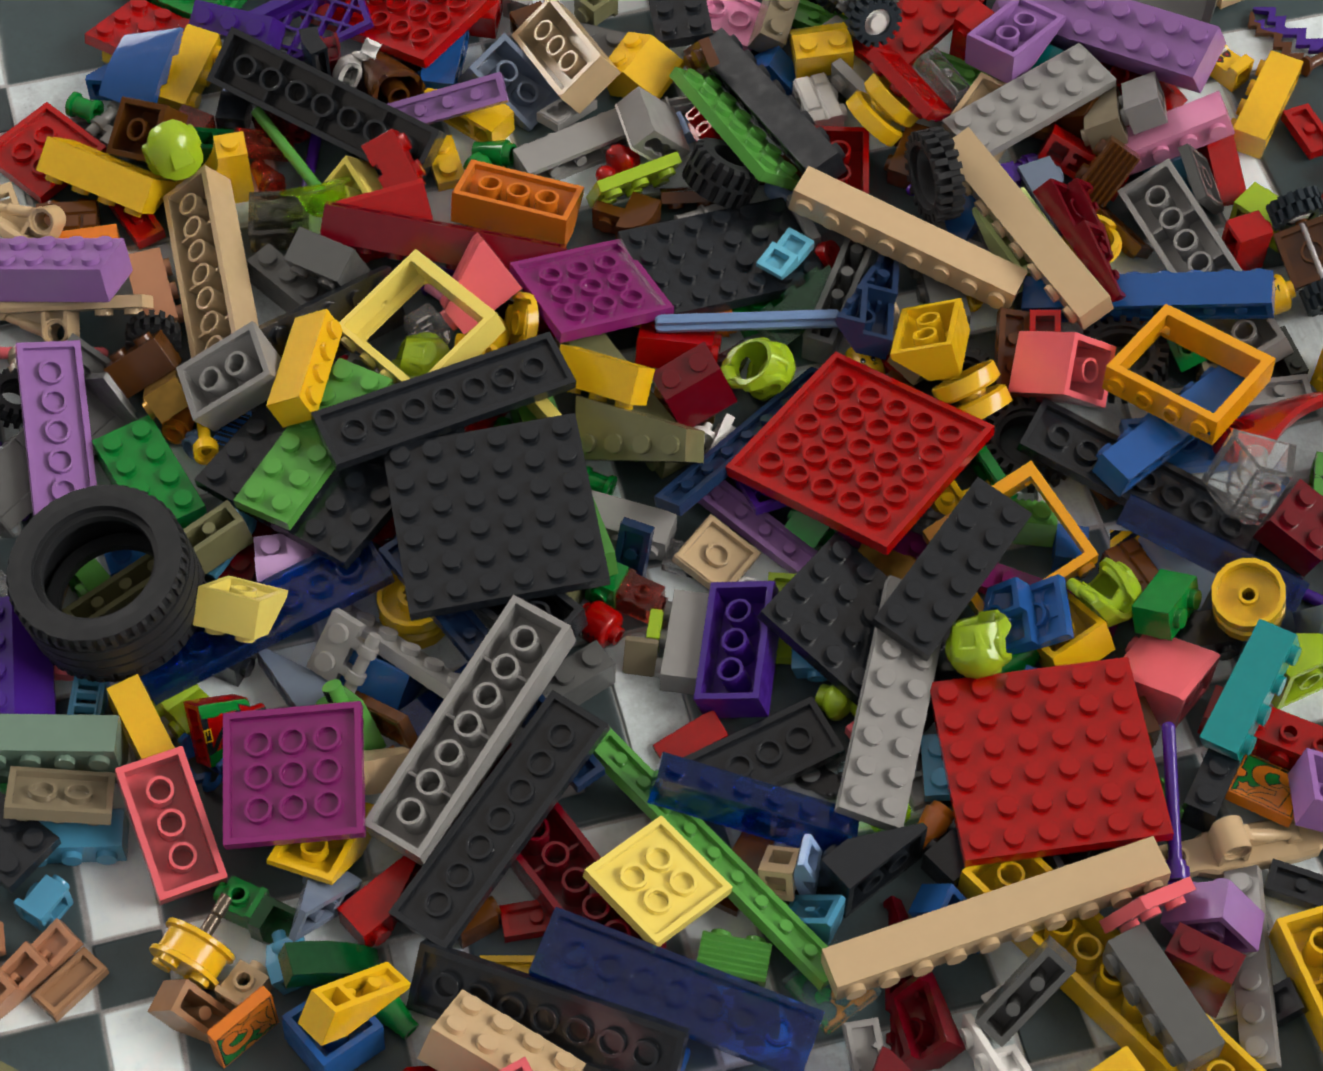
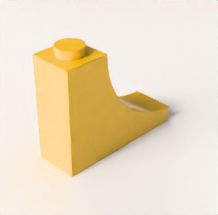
[175,131,256,204]

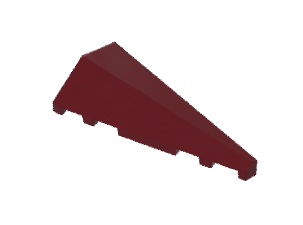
[1033,178,1126,302]
[883,895,966,1071]

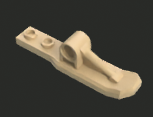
[0,203,66,238]
[0,294,154,342]
[1158,815,1323,879]

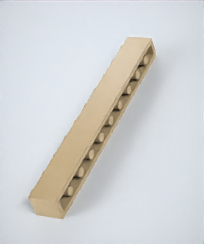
[821,836,1171,1001]

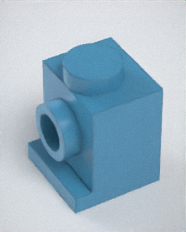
[13,874,74,932]

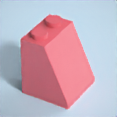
[439,232,522,334]
[1008,331,1116,408]
[1117,634,1221,728]

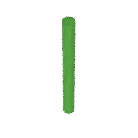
[251,107,327,198]

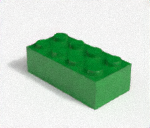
[92,415,207,529]

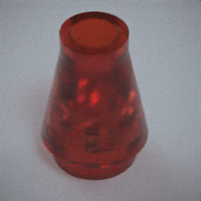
[250,159,286,199]

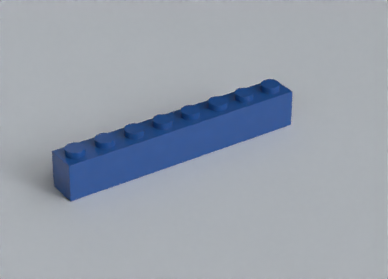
[1021,268,1275,322]

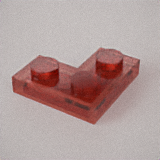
[234,111,296,162]

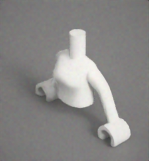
[332,38,382,88]

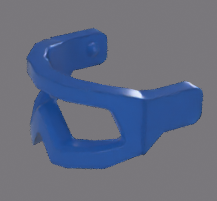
[177,733,223,792]

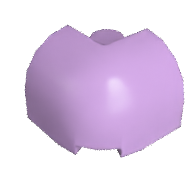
[253,534,325,610]

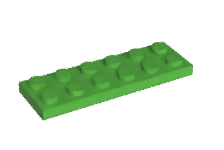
[669,67,801,191]
[233,358,394,531]

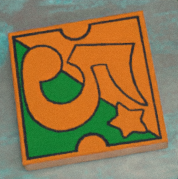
[1224,754,1294,828]
[207,985,279,1069]

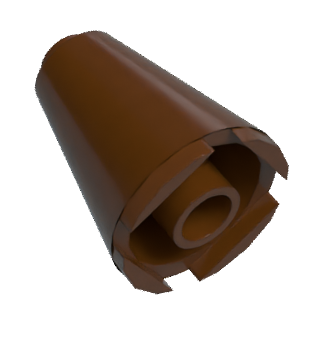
[362,50,426,104]

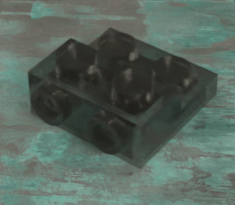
[248,189,311,252]

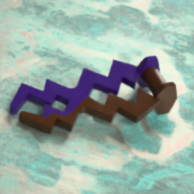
[1248,7,1323,77]

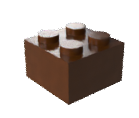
[106,96,189,167]

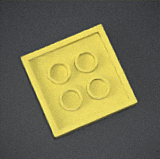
[583,815,733,950]

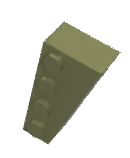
[575,396,705,463]

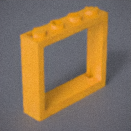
[1102,304,1276,445]
[922,461,1099,615]

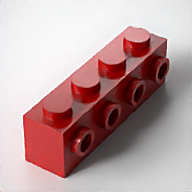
[1197,685,1323,770]

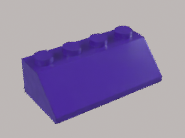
[0,596,56,714]

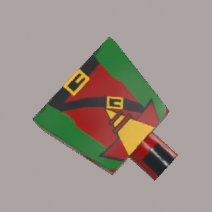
[183,694,266,768]

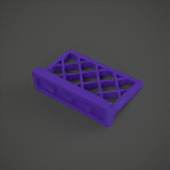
[249,0,374,61]

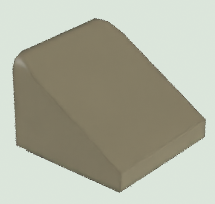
[623,636,659,677]

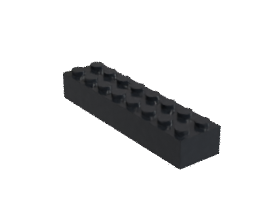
[206,27,447,181]

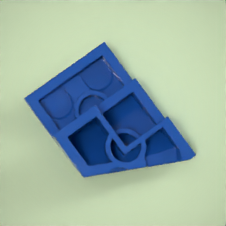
[98,27,184,103]
[983,574,1074,655]

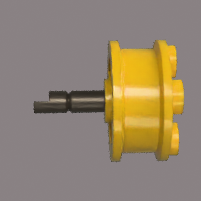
[149,893,235,990]

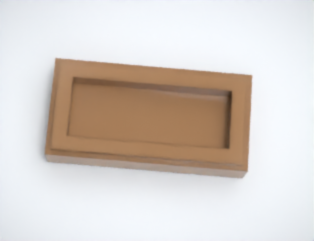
[30,947,110,1023]

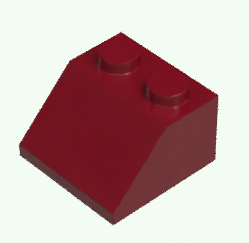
[652,342,738,427]

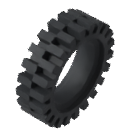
[904,126,966,224]
[1080,315,1169,404]
[985,397,1067,493]

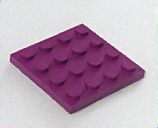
[509,239,674,343]
[223,701,366,850]

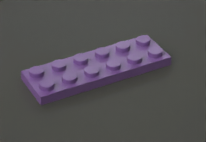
[15,340,97,516]

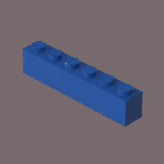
[1092,365,1245,497]

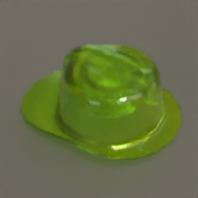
[279,176,351,218]

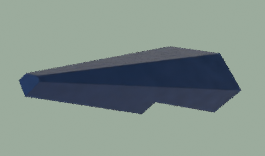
[835,254,899,360]

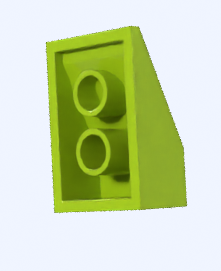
[1271,633,1323,709]

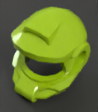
[141,119,203,182]
[392,332,450,384]
[720,337,796,401]
[1066,557,1143,628]
[945,610,1012,679]

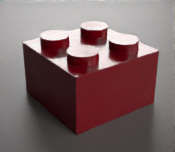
[1253,479,1323,577]

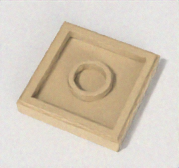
[672,514,761,590]

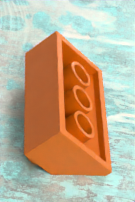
[451,159,584,245]

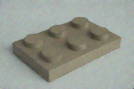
[3,766,115,826]

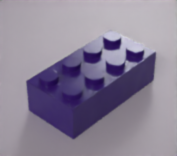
[694,581,779,718]

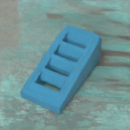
[67,676,111,715]

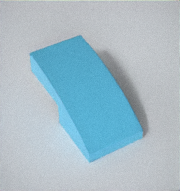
[756,227,815,280]

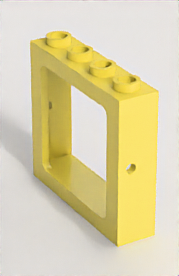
[339,249,506,384]

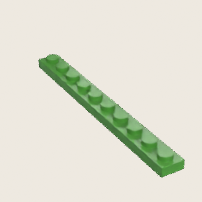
[593,728,830,991]

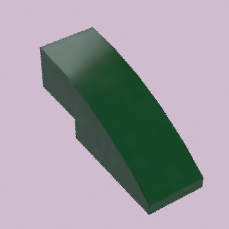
[278,941,381,988]

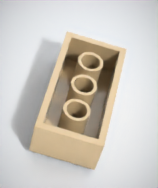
[511,0,621,114]
[417,989,586,1071]

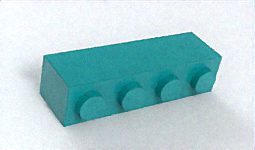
[1199,618,1302,762]

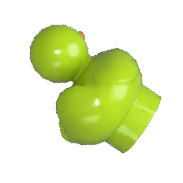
[815,684,857,721]

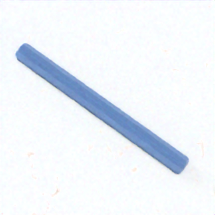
[655,309,839,333]

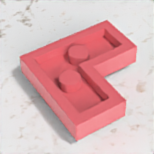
[1099,876,1196,934]

